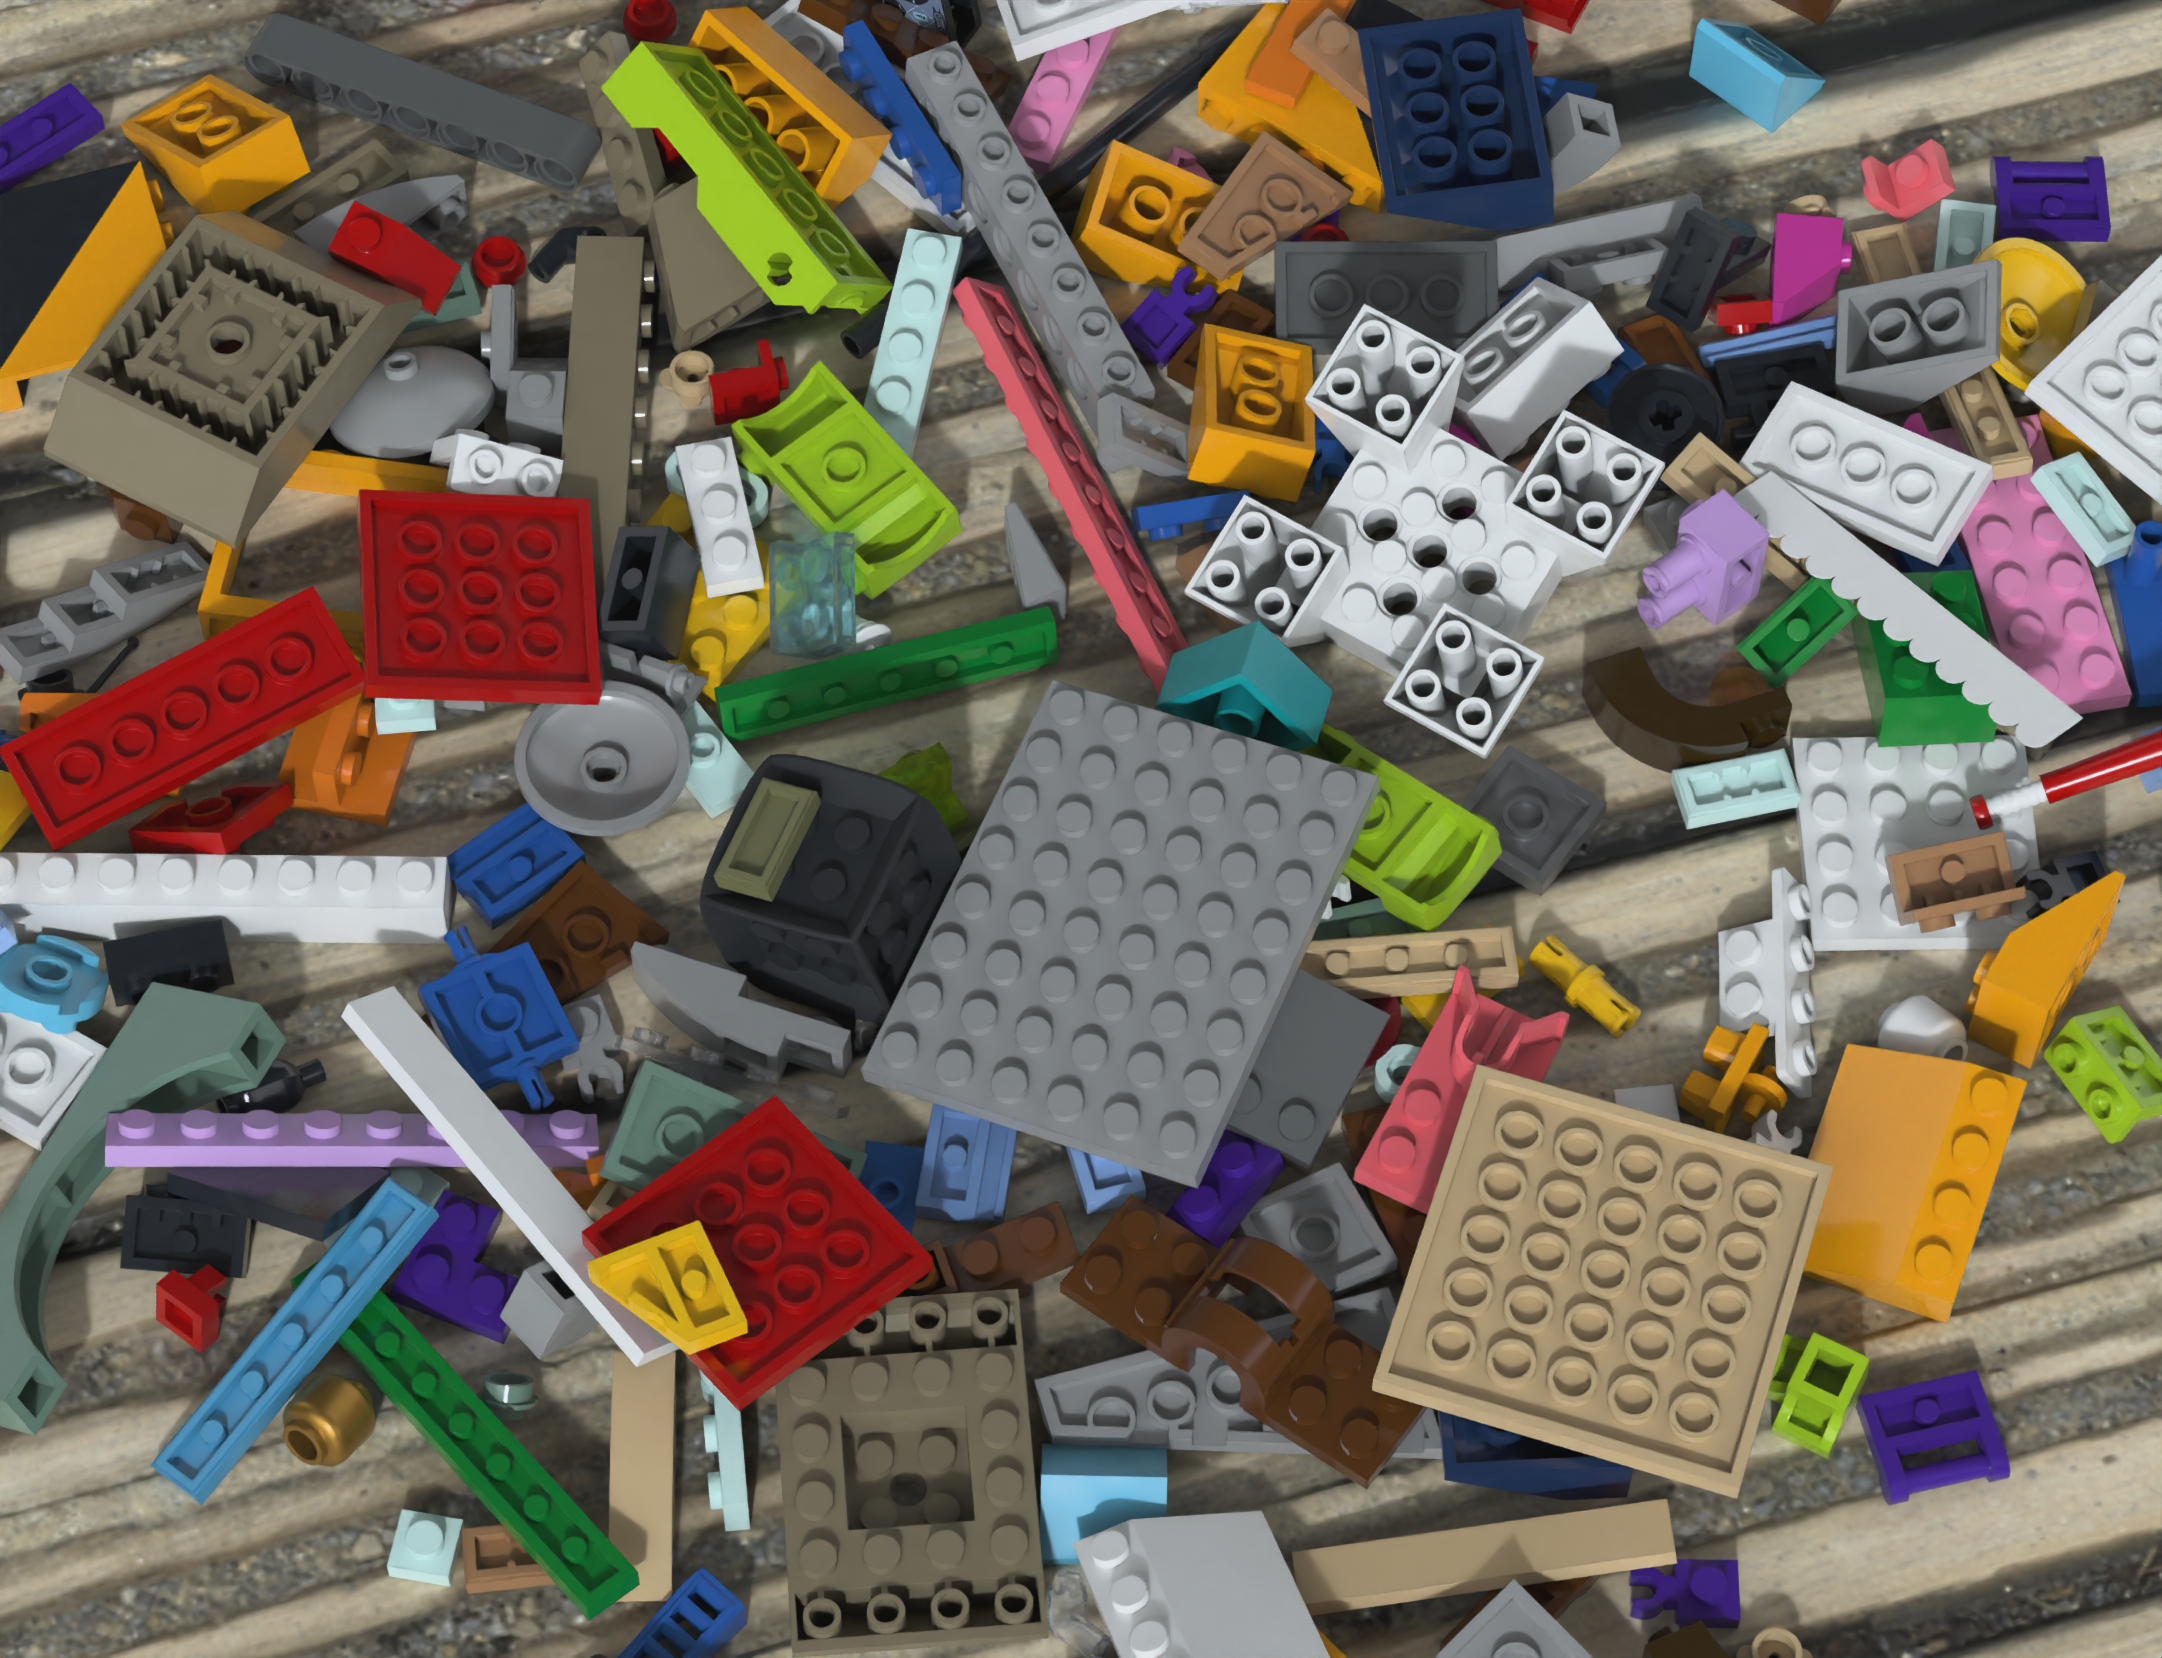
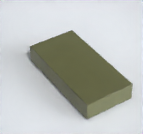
[713,777,821,902]

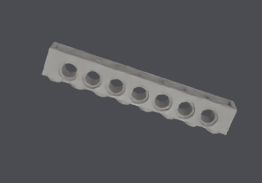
[904,41,1156,440]

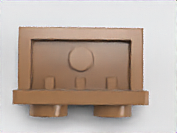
[1884,831,2027,933]

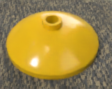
[1971,237,2087,391]

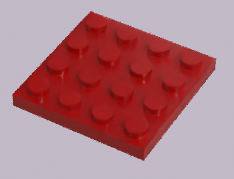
[357,489,602,705]
[581,1095,933,1411]

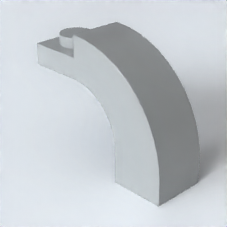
[1541,92,1621,194]

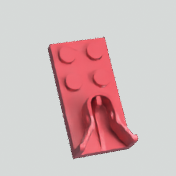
[1353,965,1570,1215]

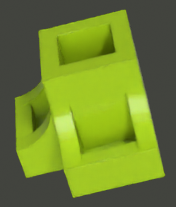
[1767,1332,1871,1459]

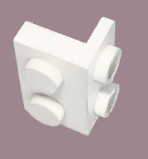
[430,429,564,497]

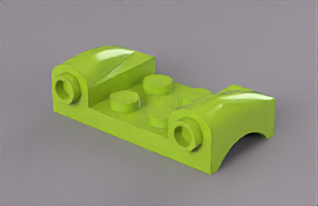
[731,361,963,600]
[1296,722,1502,932]

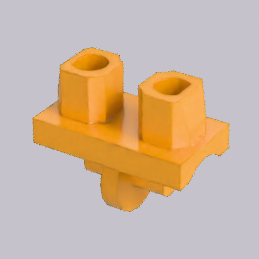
[1678,1022,1787,1134]

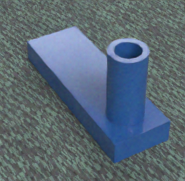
[2104,521,2162,708]

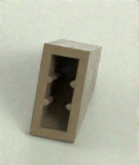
[648,176,775,354]

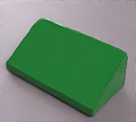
[1735,575,1859,689]

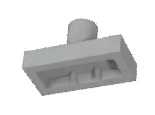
[1096,392,1189,484]

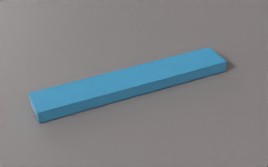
[151,1176,440,1505]

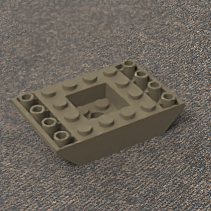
[43,210,422,549]
[775,1289,1049,1658]

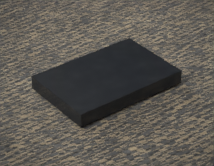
[167,1167,391,1242]

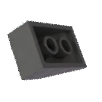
[1225,968,1391,1176]

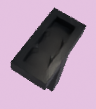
[1645,207,1772,333]

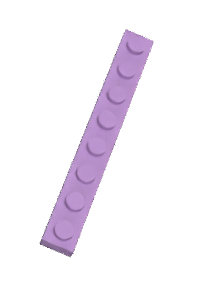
[105,1109,599,1167]

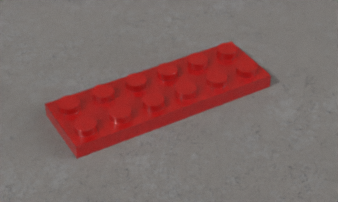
[0,585,364,852]

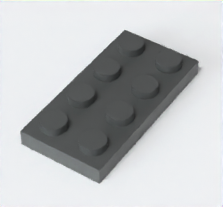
[1274,241,1498,355]

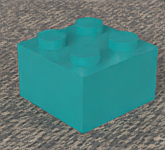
[1156,620,1333,751]

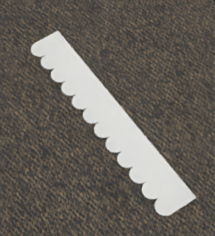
[1733,470,2083,748]

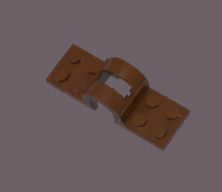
[1060,1194,1428,1489]

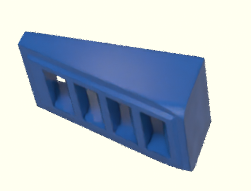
[617,1567,747,1658]

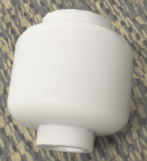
[1877,995,1968,1061]

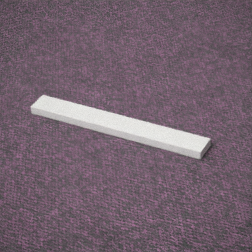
[341,986,680,1367]

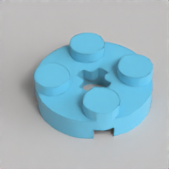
[0,935,109,1034]

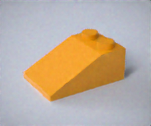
[120,74,311,215]
[1070,139,1244,296]
[1187,323,1316,502]
[1964,871,2126,1069]

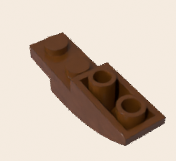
[895,1201,1081,1299]

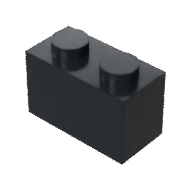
[597,526,701,661]

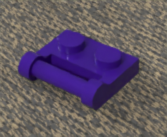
[1990,156,2111,242]
[1856,1370,2010,1506]

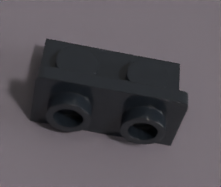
[120,1184,251,1278]

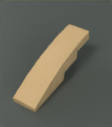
[609,1352,676,1602]

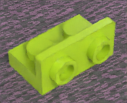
[2044,1005,2162,1144]

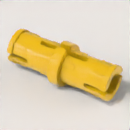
[1528,934,1641,1039]

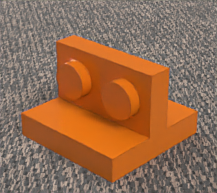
[276,692,419,827]

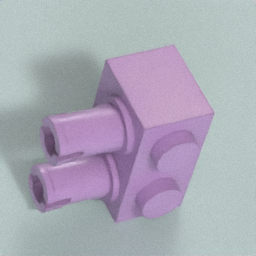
[1637,489,1770,630]

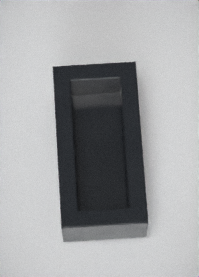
[103,919,235,1007]

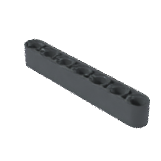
[242,13,602,192]

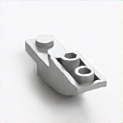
[294,174,469,256]
[631,941,852,1082]

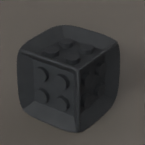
[700,754,962,1023]

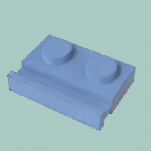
[915,1103,1019,1227]

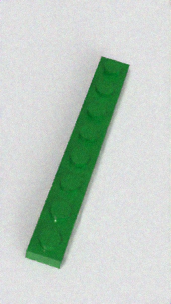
[290,1261,640,1621]

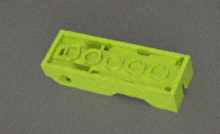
[601,41,893,316]

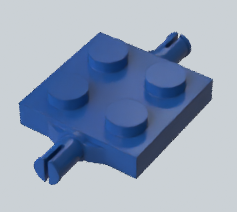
[418,926,579,1111]

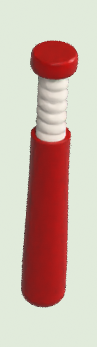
[1969,729,2162,830]

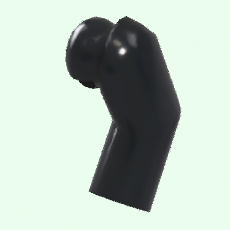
[528,226,608,283]

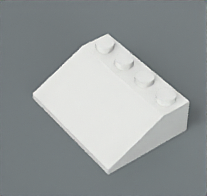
[1072,1511,1330,1658]

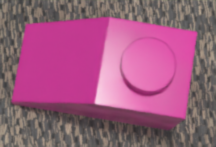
[1767,213,1852,329]

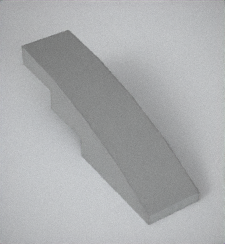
[0,540,210,685]

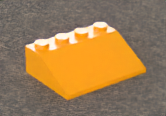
[1802,1043,2027,1324]

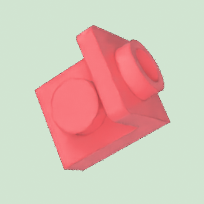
[1861,139,1956,222]

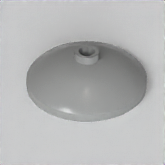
[330,345,495,458]
[514,681,691,836]

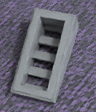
[1004,502,1067,623]

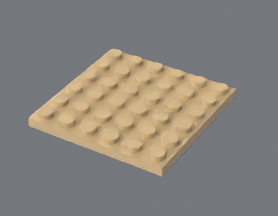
[1372,1064,1833,1499]

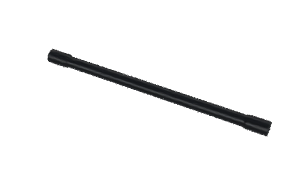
[840,24,1243,359]

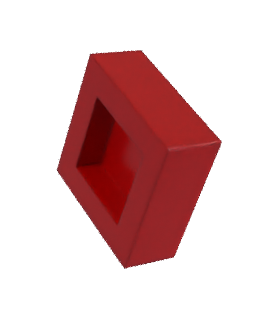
[1707,292,1773,334]

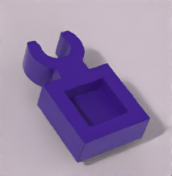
[1120,266,1218,370]
[1629,1559,1741,1629]

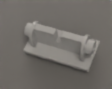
[599,638,708,721]

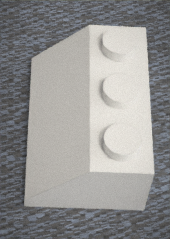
[1451,277,1624,461]

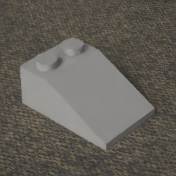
[1835,259,2002,416]

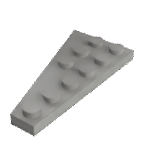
[1034,1287,1442,1459]

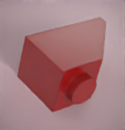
[328,201,462,317]

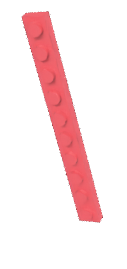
[952,277,1189,695]

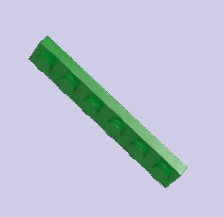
[714,606,1059,743]

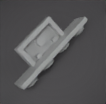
[1488,193,1703,297]

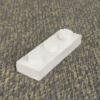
[675,437,764,598]

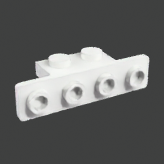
[1718,867,1817,1099]

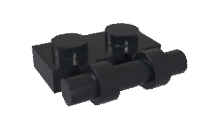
[1712,345,1837,450]

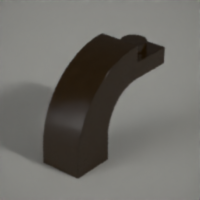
[1582,646,1792,773]

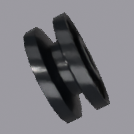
[1603,362,1725,491]

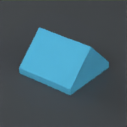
[1689,18,1826,133]
[1040,1444,1167,1564]

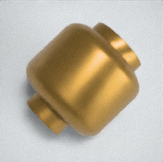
[282,1373,376,1467]

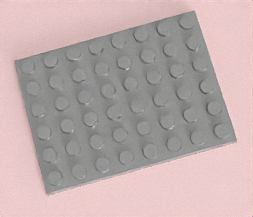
[861,679,1381,1189]

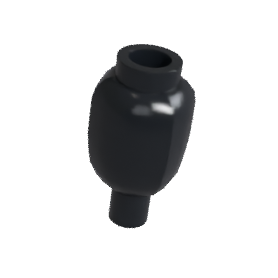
[215,1059,326,1114]

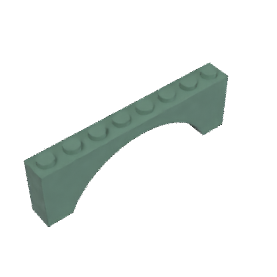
[0,982,287,1436]

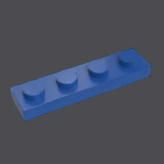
[838,20,962,216]

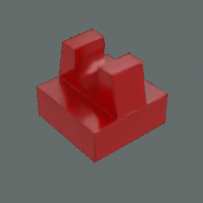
[156,1264,226,1353]

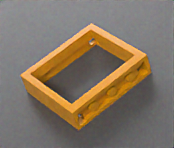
[197,449,456,663]

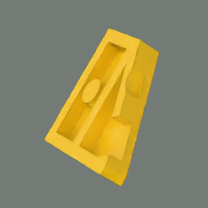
[587,1220,748,1355]

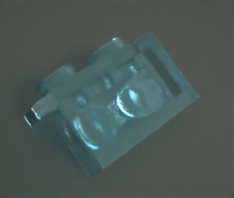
[769,531,856,660]

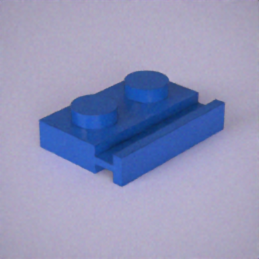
[447,802,586,930]

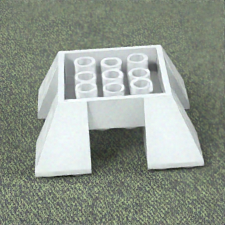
[1184,304,1665,759]

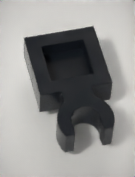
[2015,850,2120,920]

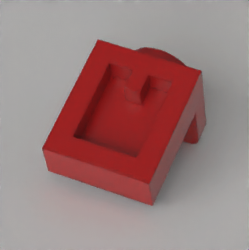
[708,339,789,426]

